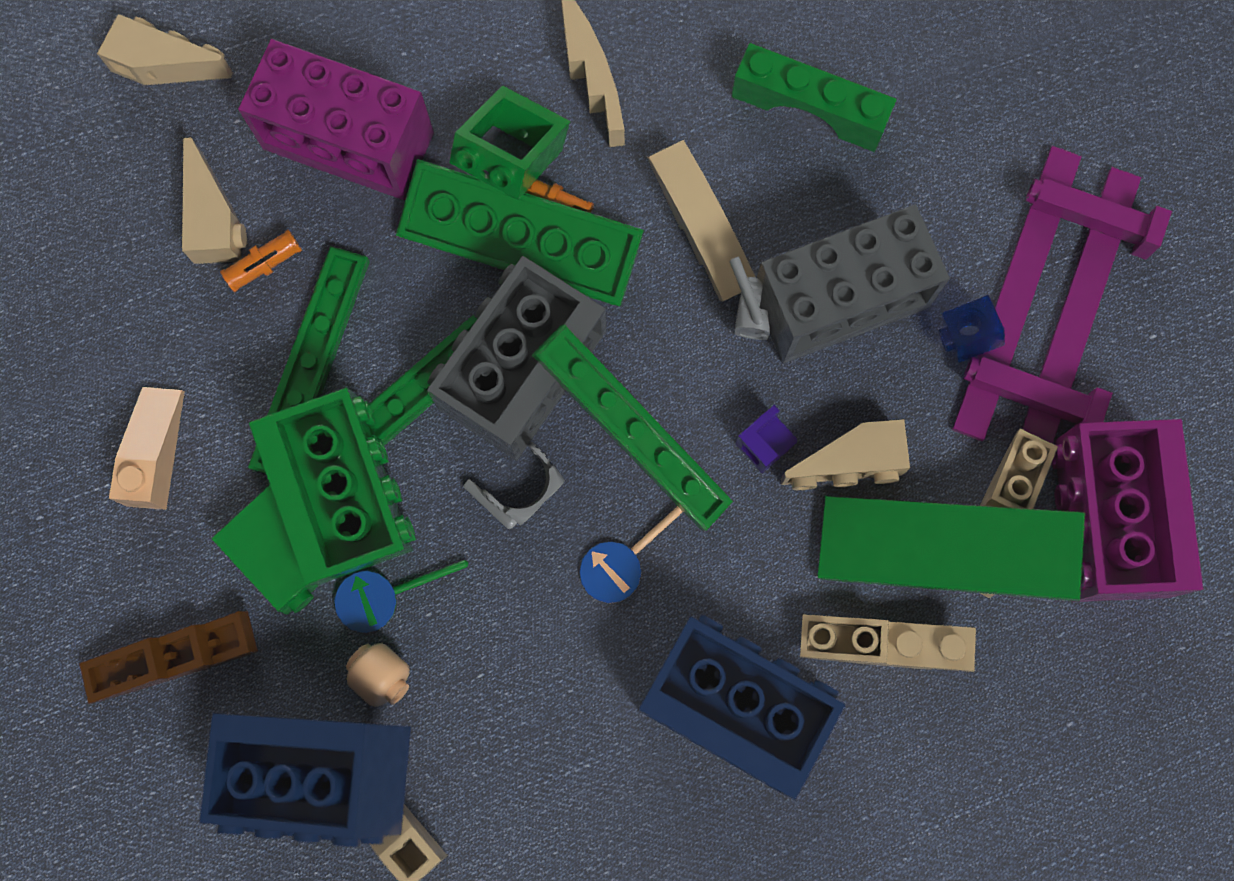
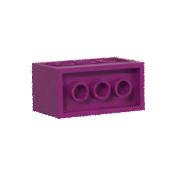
[238,39,434,201]
[1051,419,1203,602]

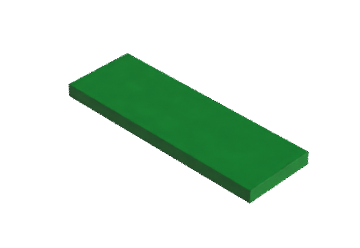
[396,159,645,307]
[818,496,1085,601]

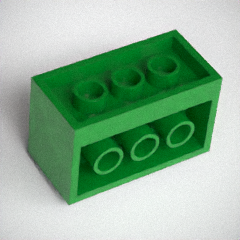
[249,388,417,585]

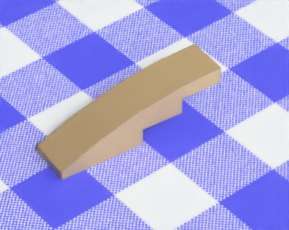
[561,0,625,147]
[647,140,755,301]

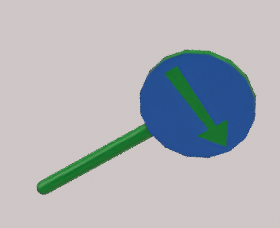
[334,560,468,633]

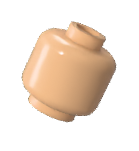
[346,643,409,707]

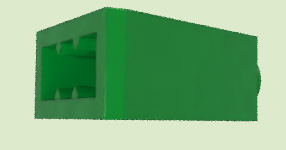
[211,485,318,615]

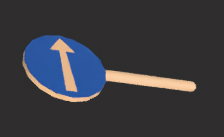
[580,506,683,603]

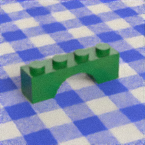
[732,43,897,152]

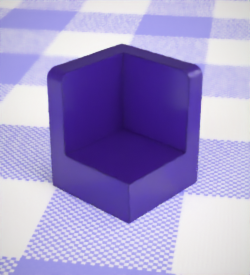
[735,405,797,474]

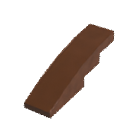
[79,611,258,704]

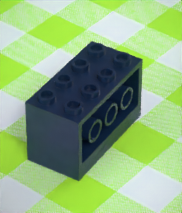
[638,615,846,800]
[199,713,411,847]

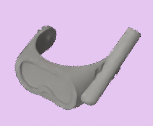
[730,257,770,340]
[463,442,565,529]

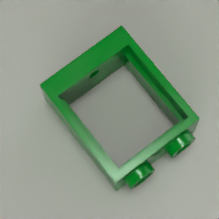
[449,85,570,200]

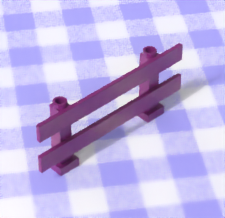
[952,146,1172,444]

